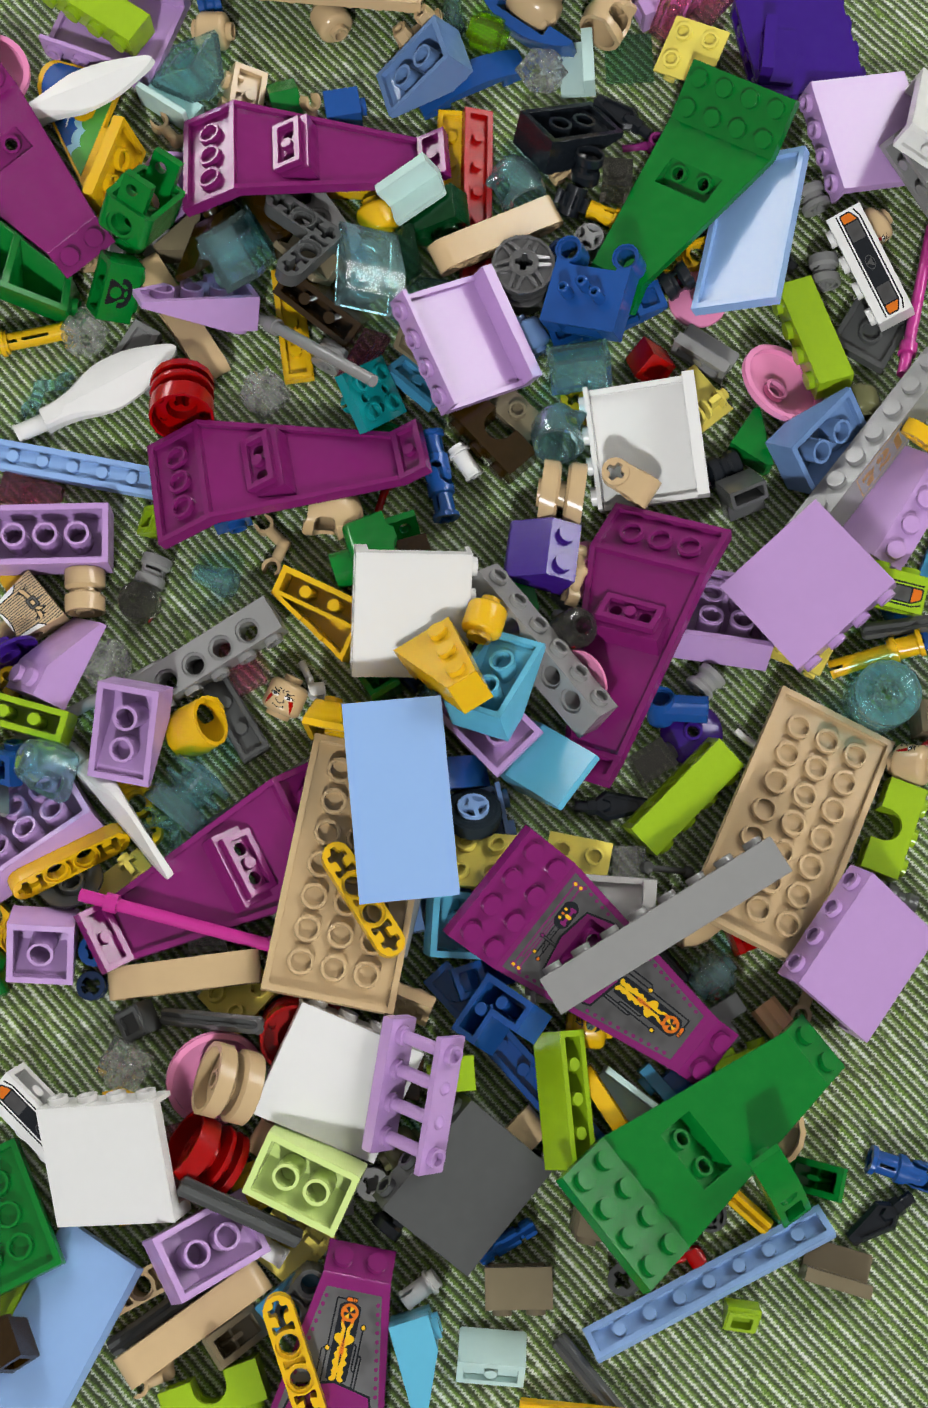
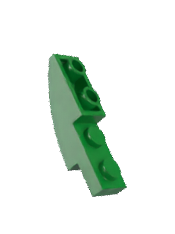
[749,1143,812,1228]

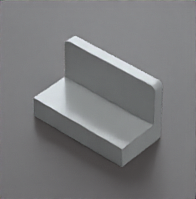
[670,324,740,384]

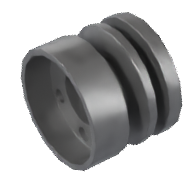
[492,235,555,316]

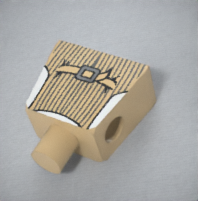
[0,570,70,641]

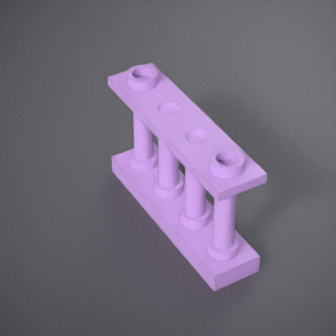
[361,1014,465,1176]

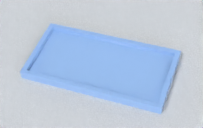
[691,145,810,316]
[341,695,460,905]
[0,1226,144,1408]

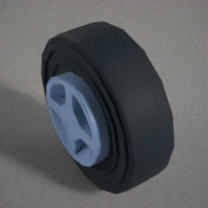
[451,788,502,840]

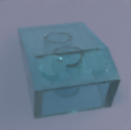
[196,205,277,294]
[335,221,406,317]

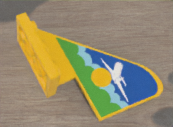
[37,60,147,217]

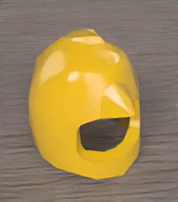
[165,695,228,757]

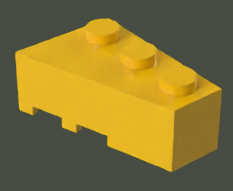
[271,565,352,663]
[393,617,493,714]

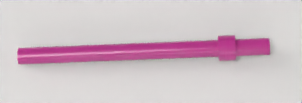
[896,224,928,378]
[78,888,271,952]

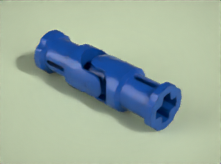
[423,428,460,524]
[864,1144,928,1193]

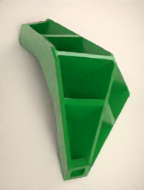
[0,218,82,327]

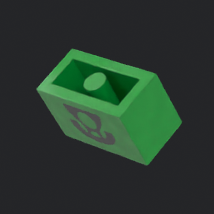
[86,250,145,324]

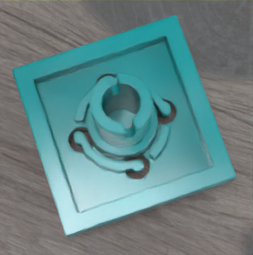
[334,356,407,435]

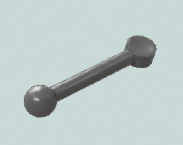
[640,861,695,878]

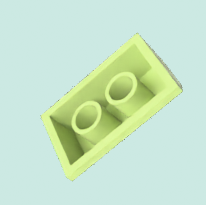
[242,1123,368,1238]

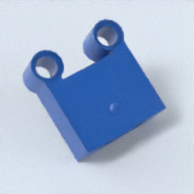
[539,235,646,343]

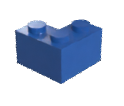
[451,973,552,1056]

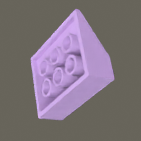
[843,446,928,571]
[646,570,774,671]
[0,750,105,903]

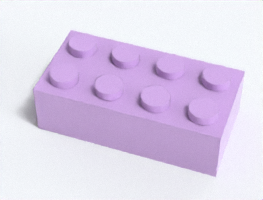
[0,502,114,576]

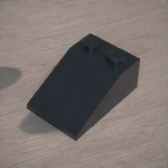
[513,101,624,175]

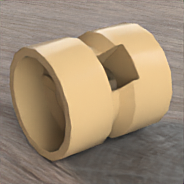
[64,565,106,618]

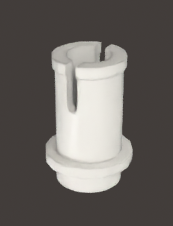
[448,442,483,483]
[261,1235,290,1269]
[398,1268,443,1311]

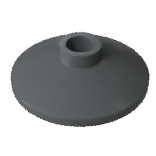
[40,856,104,909]

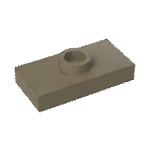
[489,390,549,443]

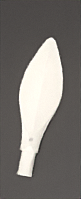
[5,55,155,144]
[12,344,177,443]
[59,741,174,880]

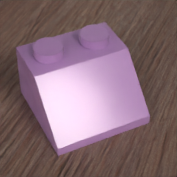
[6,905,79,985]

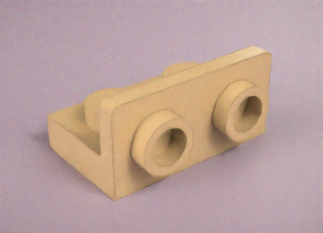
[217,61,269,107]
[394,982,436,1027]

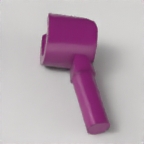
[622,132,662,154]

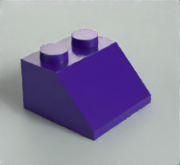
[504,517,582,595]

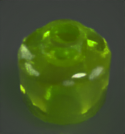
[465,11,510,54]

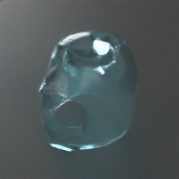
[485,154,546,212]
[531,403,587,464]
[13,738,79,803]

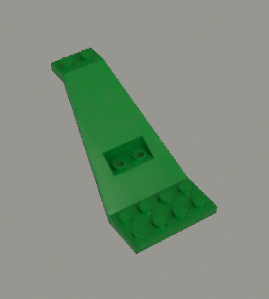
[591,59,800,316]
[556,1014,845,1295]

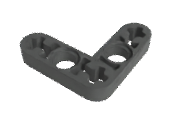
[264,194,341,287]

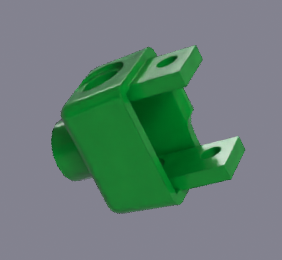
[98,146,185,254]
[328,509,428,590]

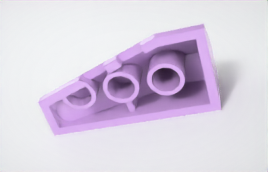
[132,272,260,334]

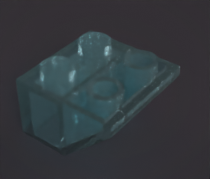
[544,338,613,396]

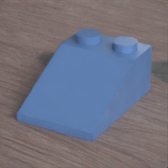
[376,14,473,118]
[765,387,866,494]

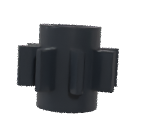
[553,182,592,219]

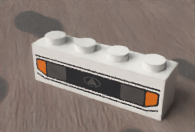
[825,202,915,332]
[0,1062,55,1163]

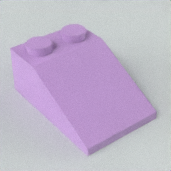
[6,617,107,711]
[87,676,173,787]
[442,699,544,778]
[142,1188,271,1305]

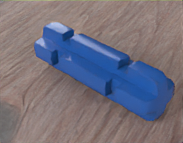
[480,1217,538,1265]

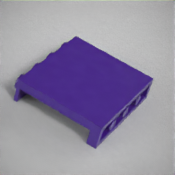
[730,0,866,100]

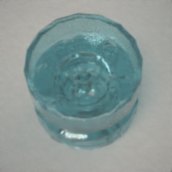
[843,660,922,735]
[143,753,231,836]

